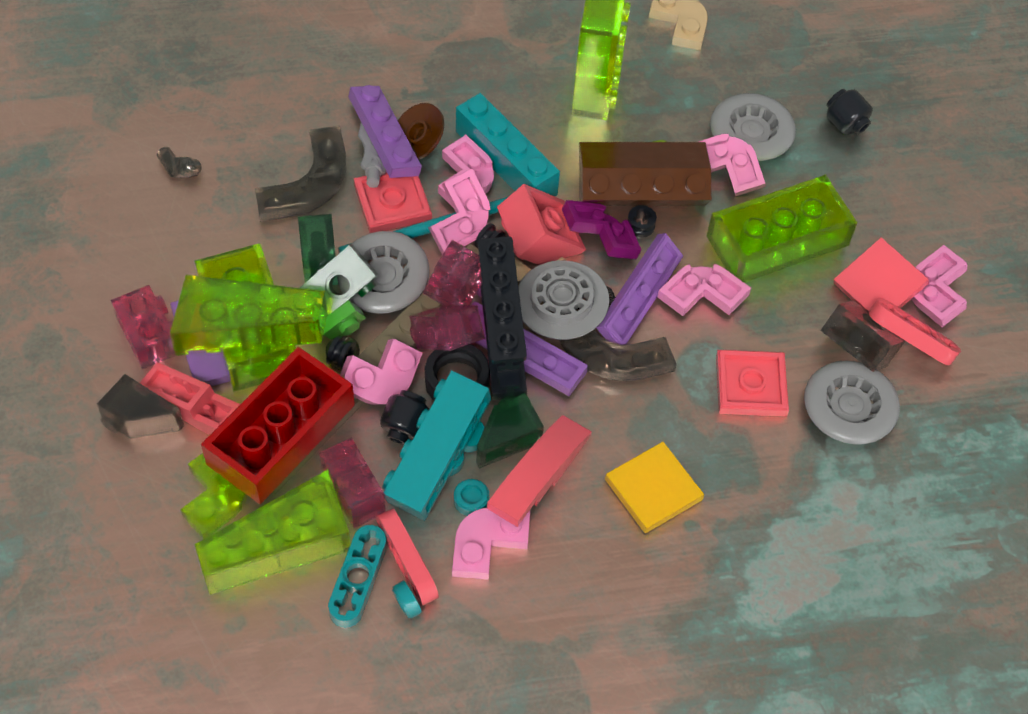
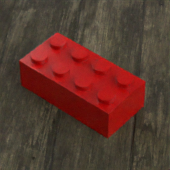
[201,346,355,505]

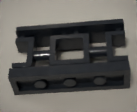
[478,236,527,400]

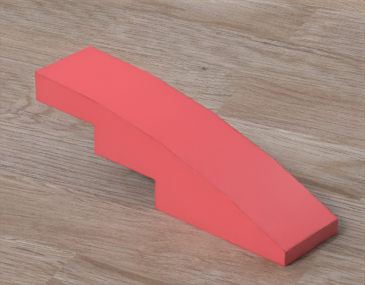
[136,362,240,435]
[487,415,592,527]

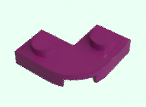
[562,200,642,260]

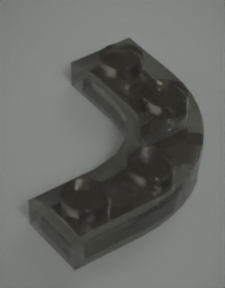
[255,126,347,222]
[549,308,677,381]

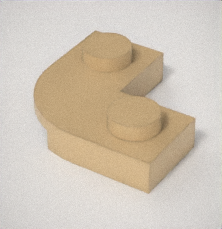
[649,0,708,51]

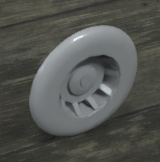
[710,93,796,161]
[337,231,429,314]
[518,260,609,340]
[804,361,900,444]

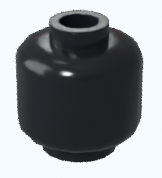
[826,89,873,135]
[380,390,430,445]

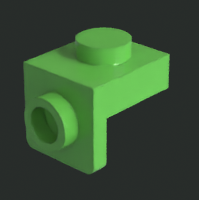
[306,300,366,341]

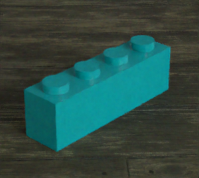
[456,93,560,196]
[382,370,491,521]

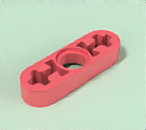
[869,298,961,366]
[376,508,439,606]

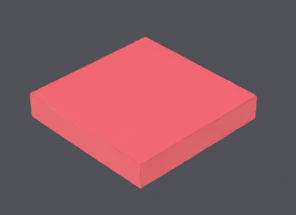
[353,172,432,233]
[834,237,929,326]
[716,350,789,417]

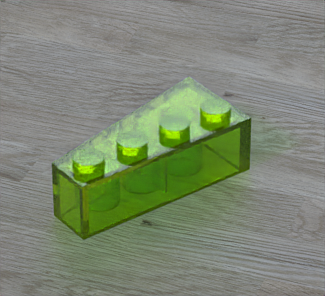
[170,275,327,356]
[195,469,351,595]

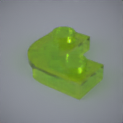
[180,453,245,540]

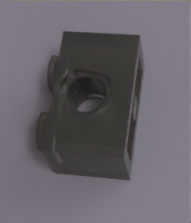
[820,300,905,372]

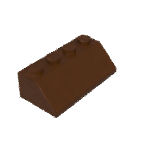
[579,142,712,206]

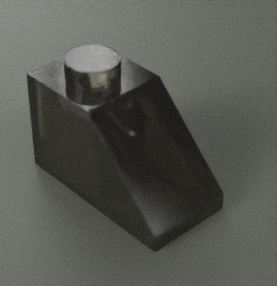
[97,374,184,438]

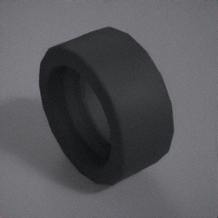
[424,342,490,401]

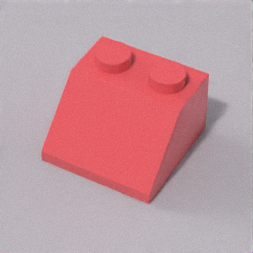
[497,184,586,265]

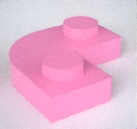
[699,134,766,196]
[438,135,494,207]
[429,169,491,257]
[912,245,967,327]
[657,264,751,316]
[340,339,422,405]
[452,508,530,579]

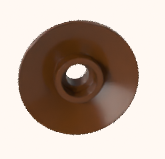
[398,103,444,160]

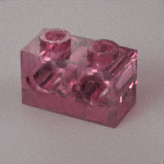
[423,240,482,313]
[111,285,181,369]
[409,305,485,351]
[319,437,386,528]

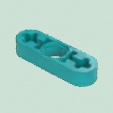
[328,525,387,628]

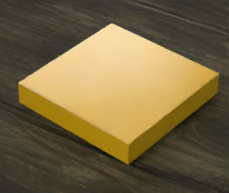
[605,442,704,534]

